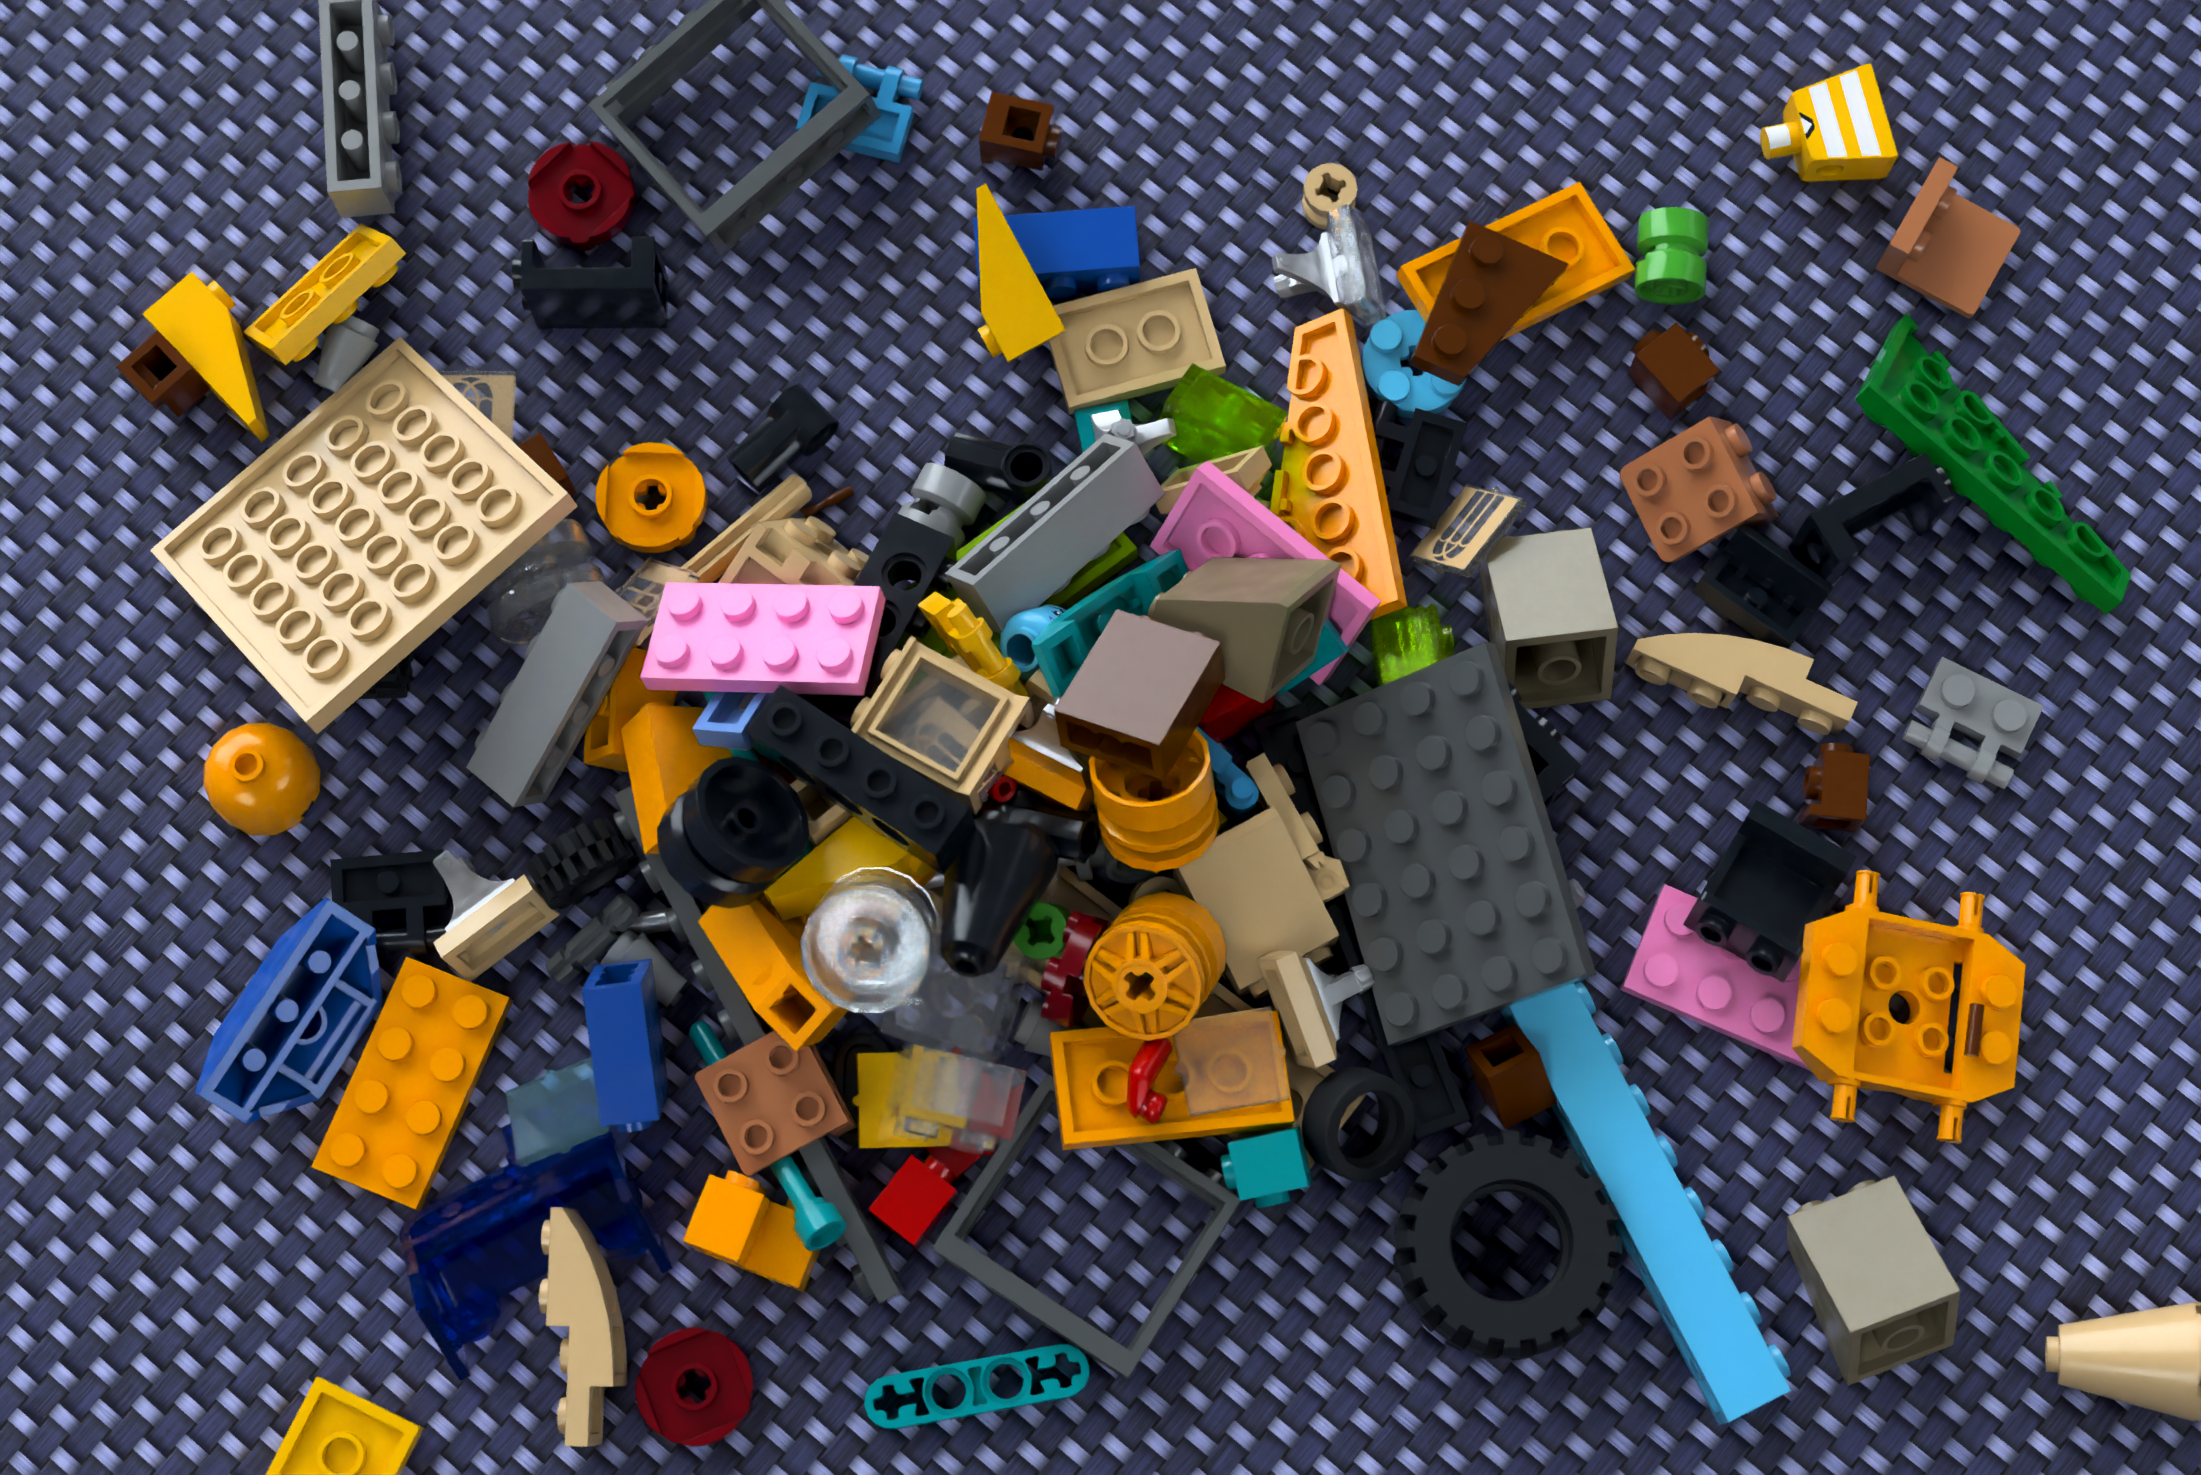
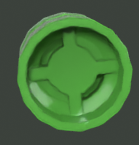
[1634,207,1709,305]

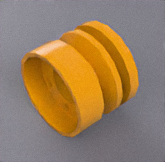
[1089,729,1220,872]
[1083,892,1227,1041]

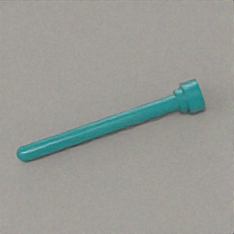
[689,1021,847,1251]

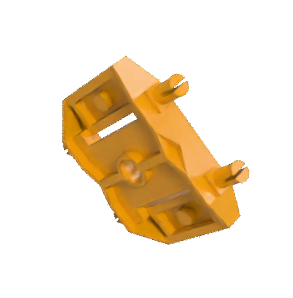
[1792,870,2026,1143]

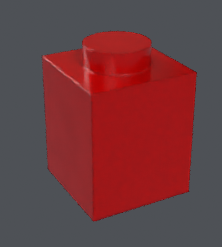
[868,1154,959,1250]

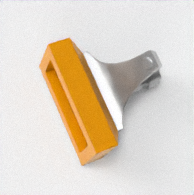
[1000,696,1094,811]

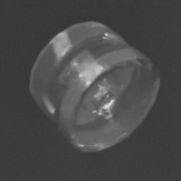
[478,519,608,645]
[800,867,940,1013]

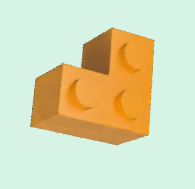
[683,1170,821,1292]

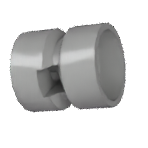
[898,463,987,552]

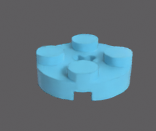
[1361,310,1468,419]

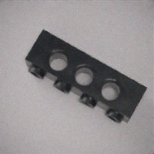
[796,512,958,730]
[746,684,977,875]

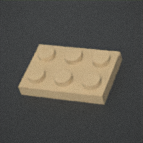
[1048,268,1226,415]

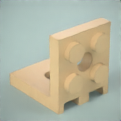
[718,516,870,586]

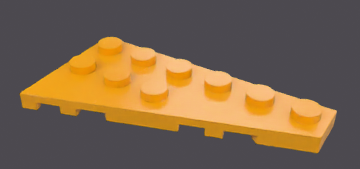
[1270,308,1408,620]

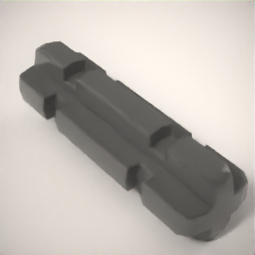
[546,893,641,985]

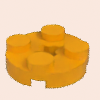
[595,442,707,553]

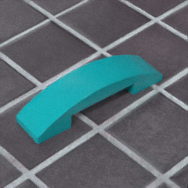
[1031,549,1189,698]

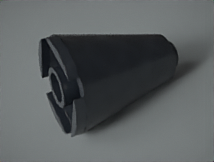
[940,810,1060,977]

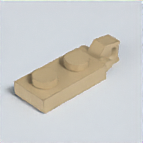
[1245,753,1350,903]

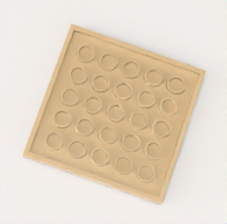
[150,337,578,734]

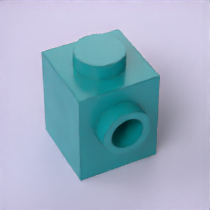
[1221,1126,1313,1208]

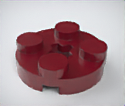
[528,141,637,251]
[1041,910,1111,1029]
[635,1327,755,1447]

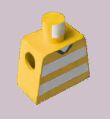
[1760,64,1898,182]

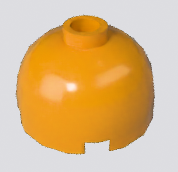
[203,722,320,836]

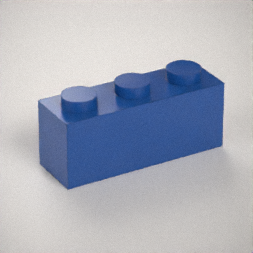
[973,206,1140,299]

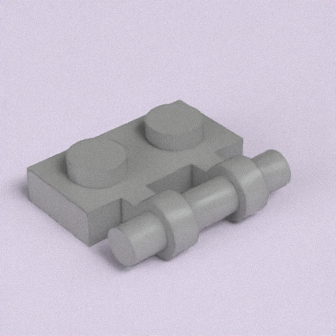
[1902,657,2044,789]

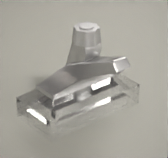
[1272,204,1387,326]

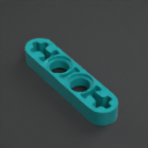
[865,1344,1090,1430]

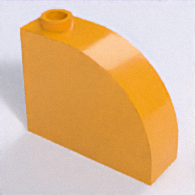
[621,701,797,854]

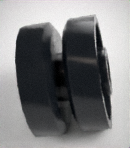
[657,756,810,909]

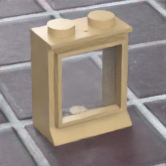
[850,636,1035,815]

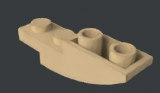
[1625,633,1858,735]
[539,1207,627,1447]

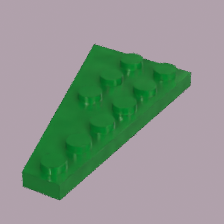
[1855,313,2131,615]

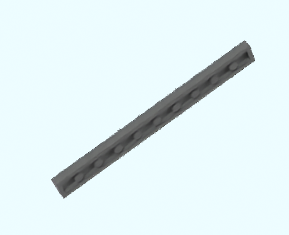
[613,786,905,1304]

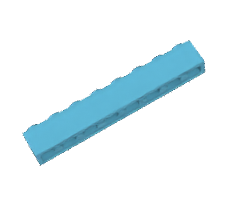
[1501,982,1791,1425]

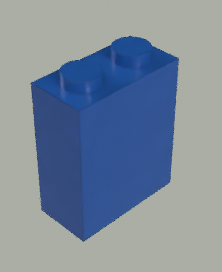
[582,959,669,1132]

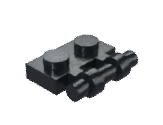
[1372,401,1468,529]
[330,849,450,958]

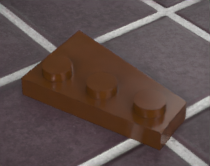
[1409,220,1569,386]

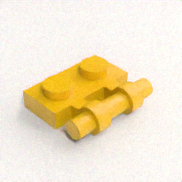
[917,592,1028,697]

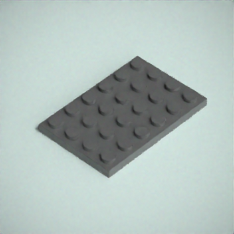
[1295,642,1597,1045]

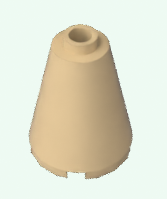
[2045,1302,2201,1422]

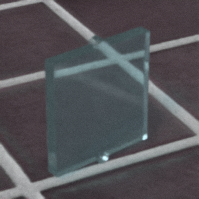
[506,1057,610,1167]

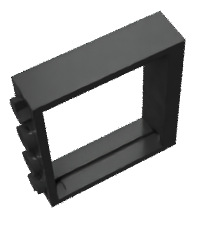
[588,0,881,256]
[932,1073,1241,1381]

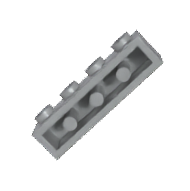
[318,0,402,218]
[944,433,1165,634]
[466,581,648,807]

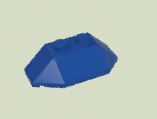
[195,897,383,1124]

